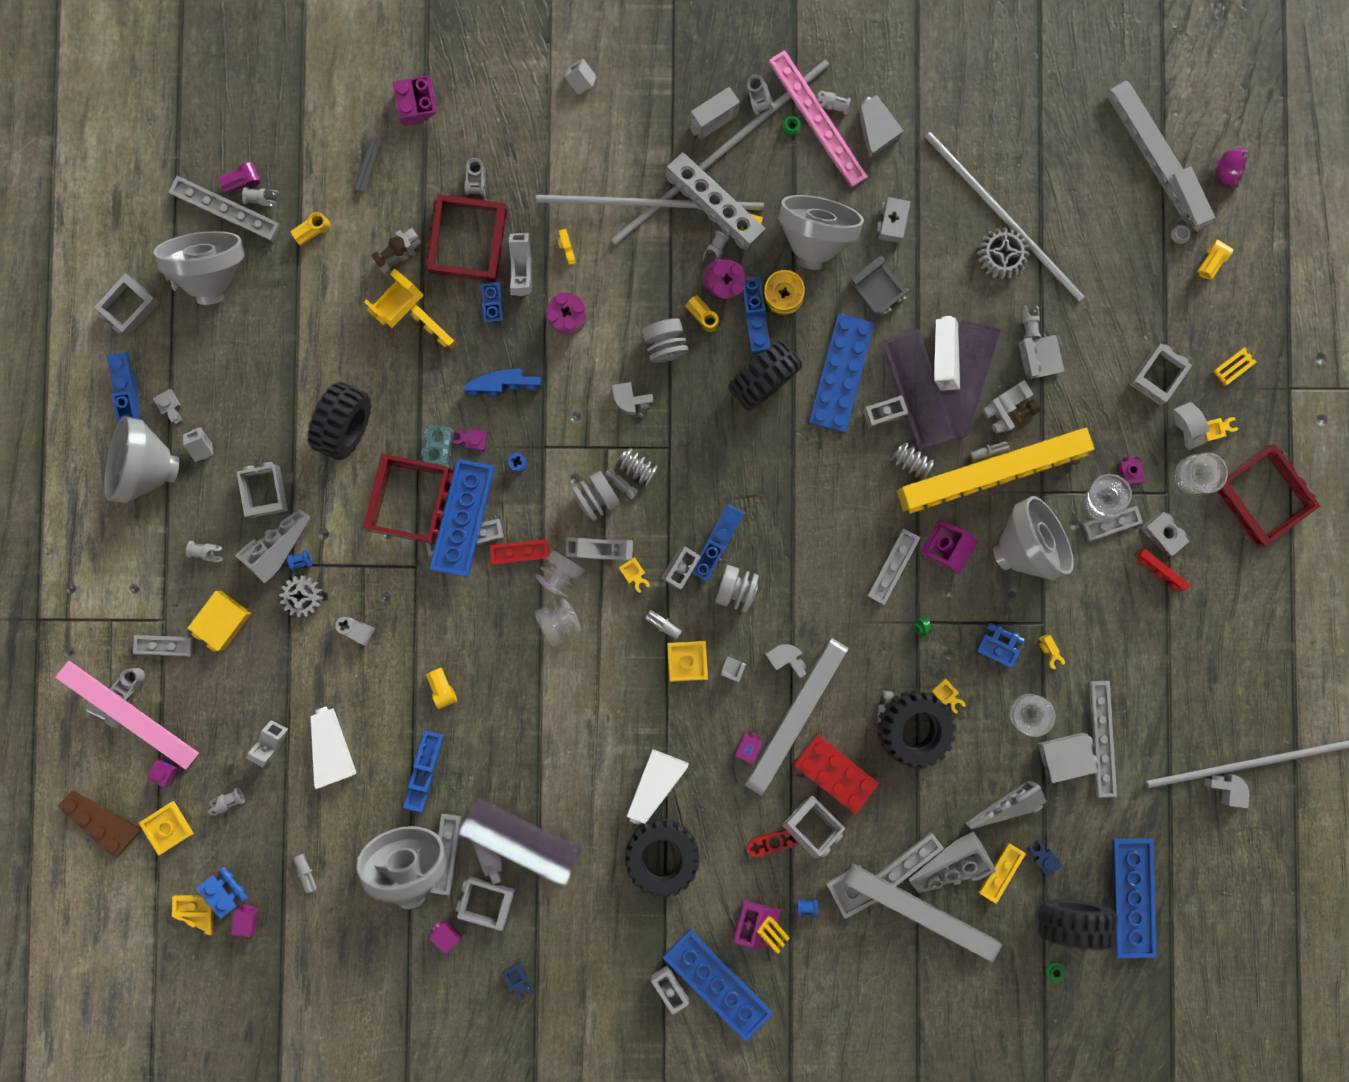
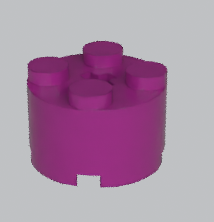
[702,259,745,299]
[547,293,586,335]

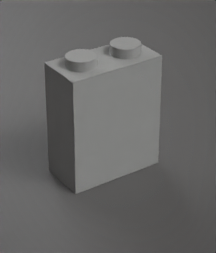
[1038,733,1098,783]

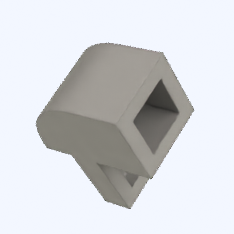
[612,382,654,415]
[1173,402,1209,450]
[765,644,807,678]
[246,720,288,767]
[1204,773,1250,808]

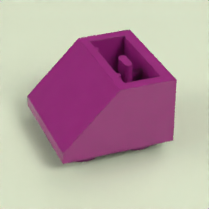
[392,75,437,127]
[733,900,780,948]

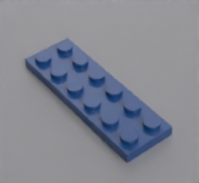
[809,313,875,433]
[430,459,495,578]
[1112,838,1157,958]
[663,929,773,1041]

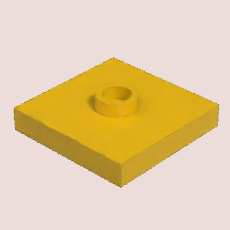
[667,641,708,682]
[139,801,194,856]

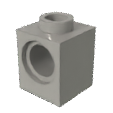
[183,427,213,462]

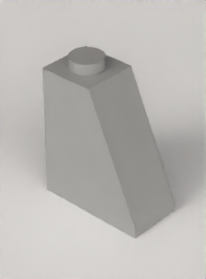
[859,95,903,159]

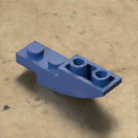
[742,276,770,354]
[106,352,140,424]
[463,369,542,397]
[692,504,744,581]

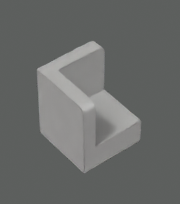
[564,59,596,94]
[720,656,746,682]

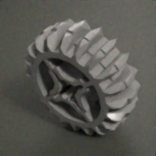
[977,228,1030,280]

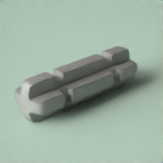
[604,469,638,499]

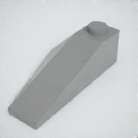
[235,509,310,583]
[965,780,1046,829]
[909,832,996,893]

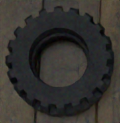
[728,341,802,411]
[307,382,372,460]
[877,690,956,769]
[625,818,699,898]
[1038,899,1118,950]

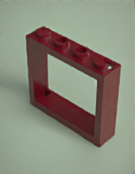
[425,194,508,282]
[1212,444,1321,547]
[363,454,453,545]

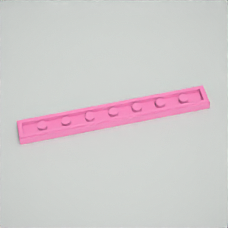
[768,50,868,188]
[55,661,199,770]

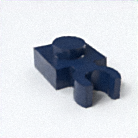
[1028,840,1062,877]
[501,962,533,1001]

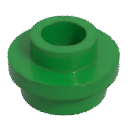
[782,116,801,136]
[915,618,932,637]
[1046,962,1066,982]

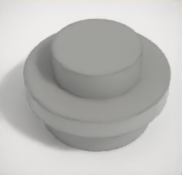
[1171,225,1190,244]

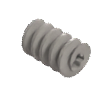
[890,442,934,481]
[615,448,658,487]

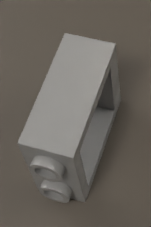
[689,86,740,140]
[94,273,160,336]
[1129,343,1192,405]
[236,462,288,518]
[782,795,845,859]
[456,876,515,931]

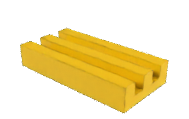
[1213,347,1256,386]
[757,916,790,954]

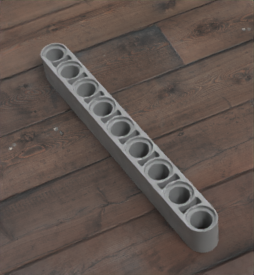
[1107,81,1213,233]
[745,638,848,796]
[843,864,1003,962]

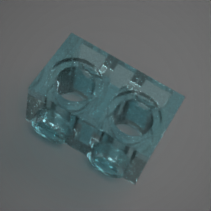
[421,424,454,467]

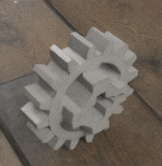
[279,576,323,617]

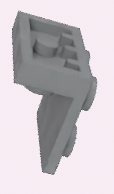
[1018,335,1064,380]

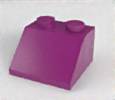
[920,520,979,574]

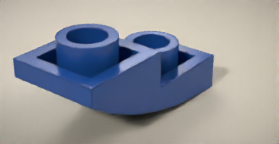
[481,282,503,322]

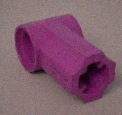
[219,162,261,194]

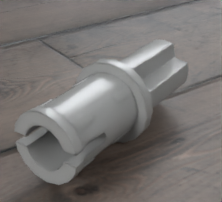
[970,442,1009,463]
[645,610,682,640]
[292,853,316,893]

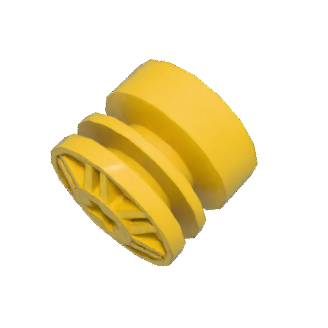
[764,270,805,315]

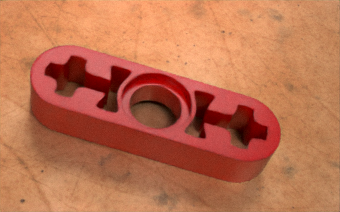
[747,829,800,857]

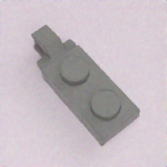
[471,828,503,885]

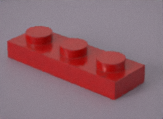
[490,539,550,565]
[1134,549,1190,592]

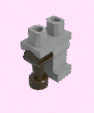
[371,228,422,277]
[982,380,1041,434]

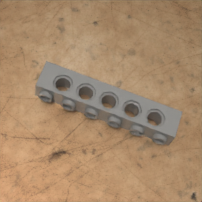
[666,152,766,252]

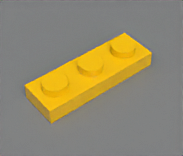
[410,304,457,349]
[978,842,1026,904]

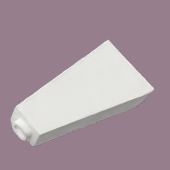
[934,316,960,391]
[311,706,357,789]
[627,749,688,825]

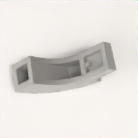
[509,233,532,296]
[565,538,633,560]

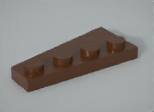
[58,791,142,858]

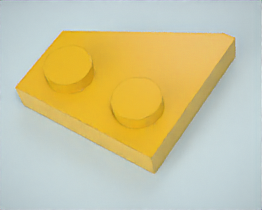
[172,895,214,935]

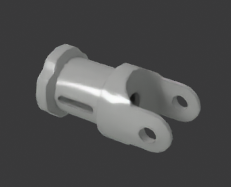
[817,91,851,115]
[242,187,279,207]
[702,230,731,261]
[1021,305,1041,340]
[186,541,223,562]
[208,788,245,816]

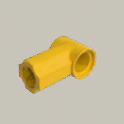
[291,212,330,246]
[1197,239,1233,280]
[685,295,719,332]
[426,668,457,709]

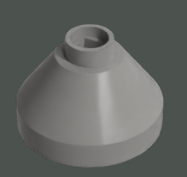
[778,195,864,270]
[154,231,244,305]
[104,416,179,503]
[993,496,1074,580]
[357,826,447,909]

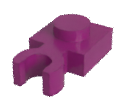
[452,429,488,451]

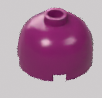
[1215,148,1249,188]

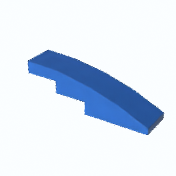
[403,730,444,814]

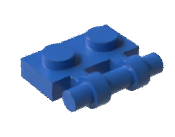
[976,622,1025,668]
[196,867,248,920]

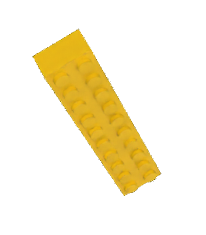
[896,427,1094,514]

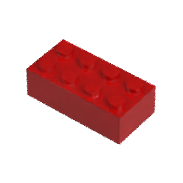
[792,733,880,814]

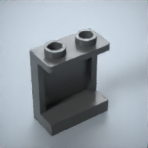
[849,255,909,318]

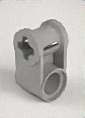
[747,75,774,115]
[465,158,486,197]
[335,617,375,646]
[110,668,145,703]

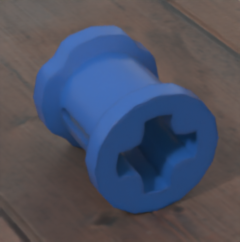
[508,453,527,472]
[287,550,312,572]
[797,899,818,918]

